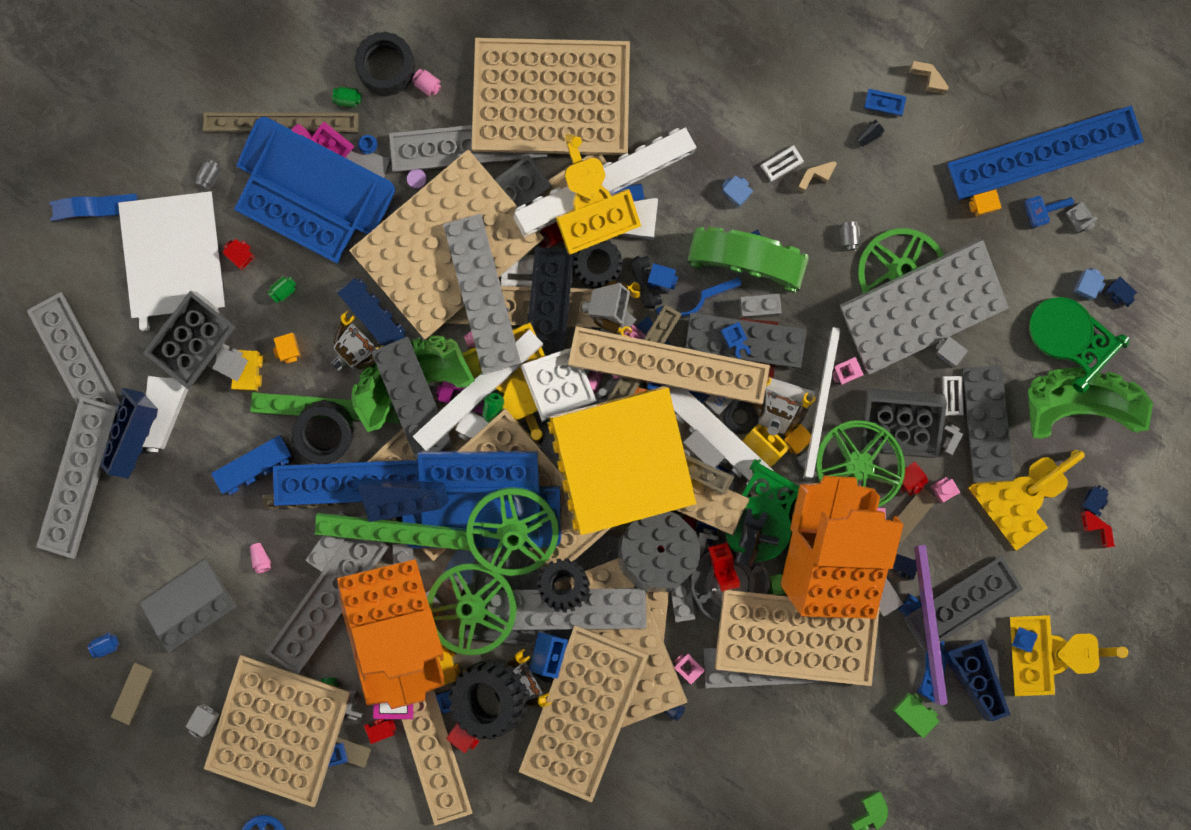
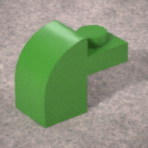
[850,790,888,830]

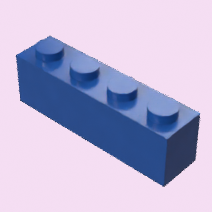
[211,435,294,496]

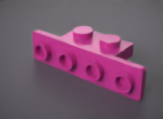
[291,121,355,158]

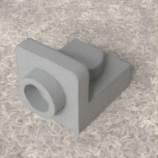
[1065,202,1098,232]
[942,424,963,456]
[697,528,719,556]
[345,689,363,720]

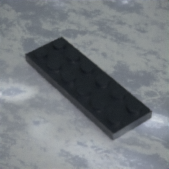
[527,247,574,356]

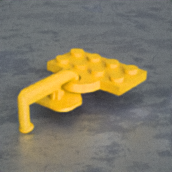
[556,133,641,254]
[462,323,545,442]
[968,450,1085,551]
[1010,615,1128,696]

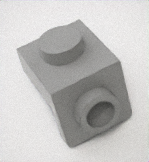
[393,543,414,564]

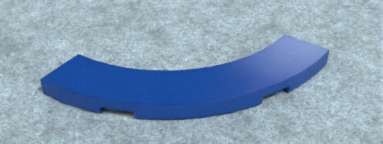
[898,593,946,702]

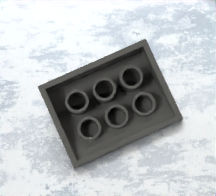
[143,291,236,389]
[861,388,947,457]
[140,559,239,653]

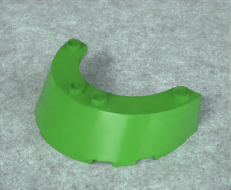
[687,227,809,293]
[351,336,475,432]
[1028,367,1153,439]

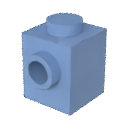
[722,175,753,208]
[1073,268,1105,300]

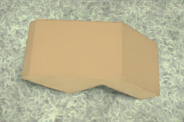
[910,61,949,94]
[797,161,837,193]

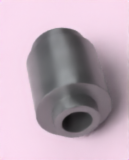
[195,160,221,190]
[840,221,861,251]

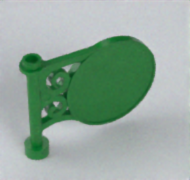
[1029,297,1130,394]
[726,459,800,562]

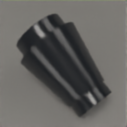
[856,119,885,147]

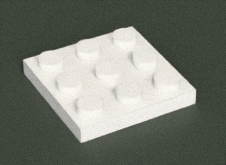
[521,348,596,421]

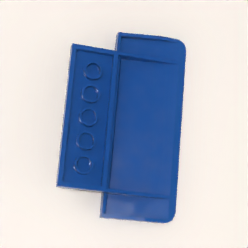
[234,117,395,263]
[402,451,561,548]

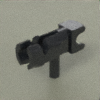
[734,508,779,566]

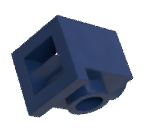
[1103,276,1137,307]
[1079,485,1109,517]
[891,554,917,581]

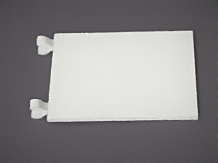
[118,191,225,331]

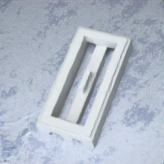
[761,145,804,182]
[942,376,964,416]

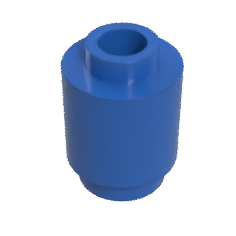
[88,632,119,658]

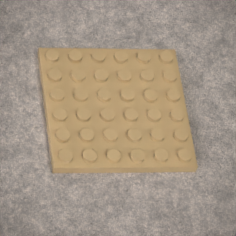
[204,655,352,807]

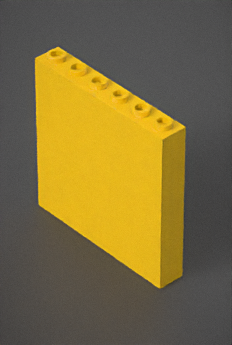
[548,386,697,535]

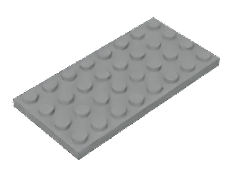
[839,238,1009,375]

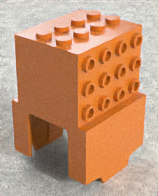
[780,476,904,619]
[337,559,444,710]

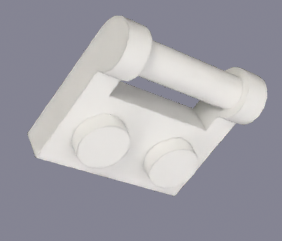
[501,255,535,287]

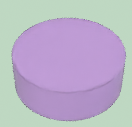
[407,169,427,189]

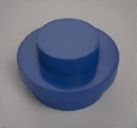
[358,135,377,154]

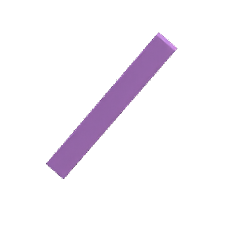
[914,545,948,705]

